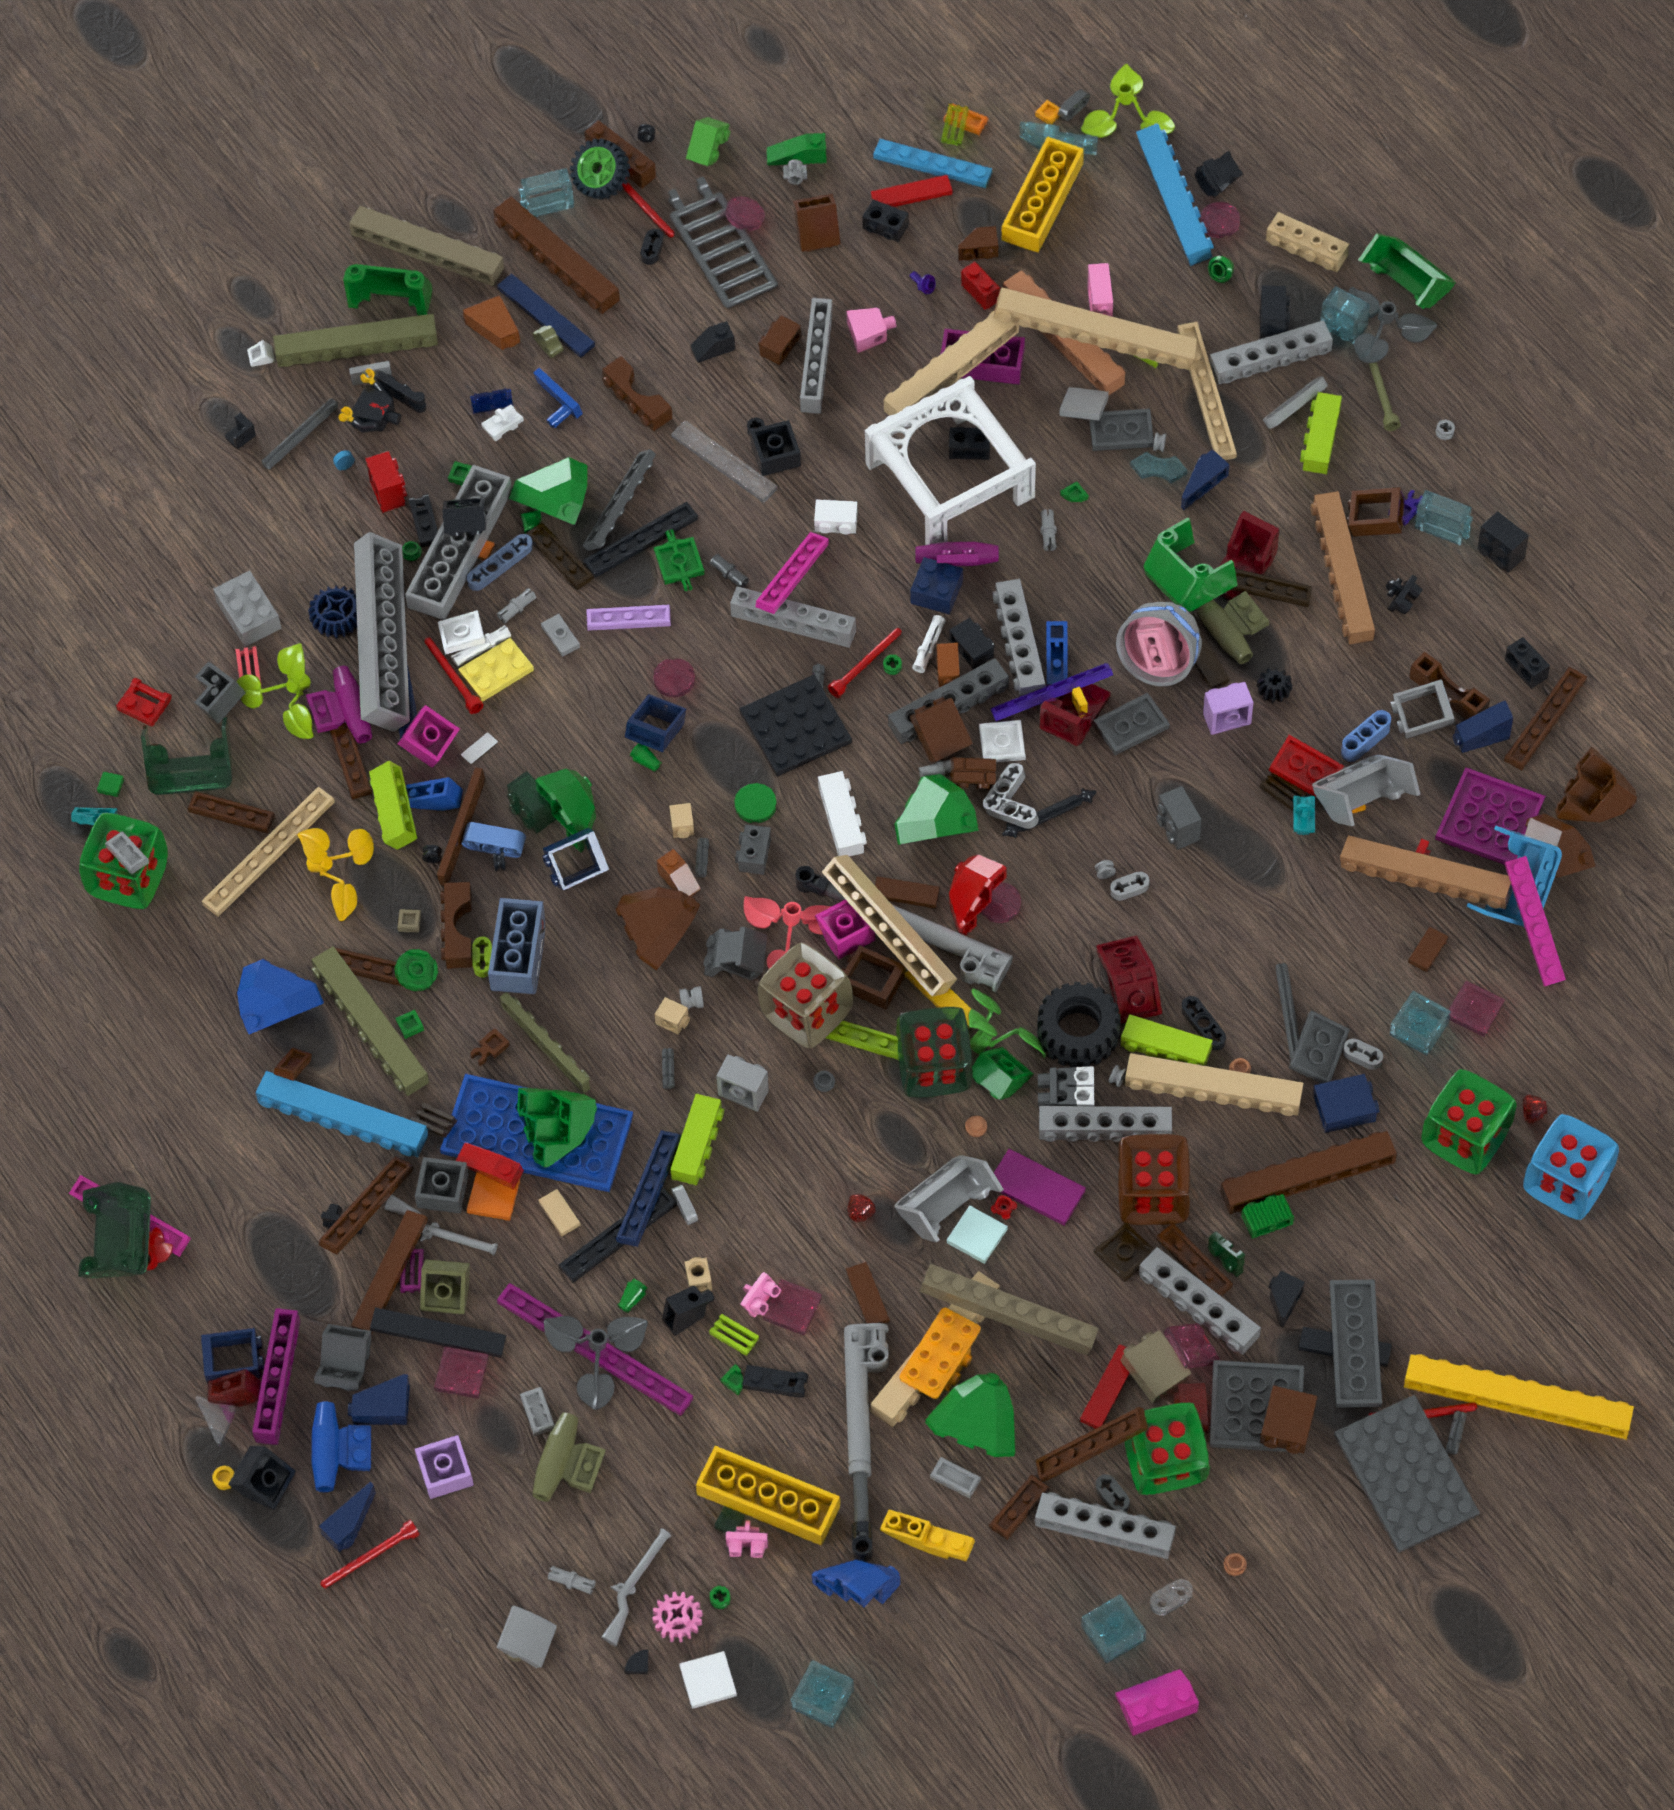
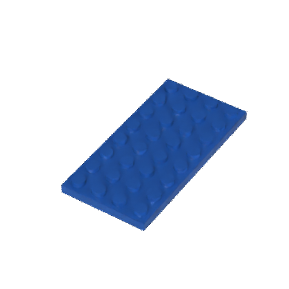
[440,1074,634,1192]

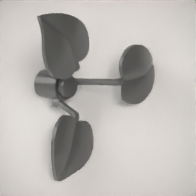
[1346,287,1437,363]
[544,1316,648,1410]

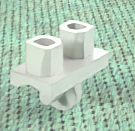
[482,405,524,441]

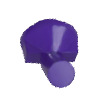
[910,271,936,294]

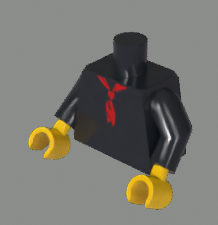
[339,368,402,433]

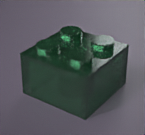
[507,771,556,834]

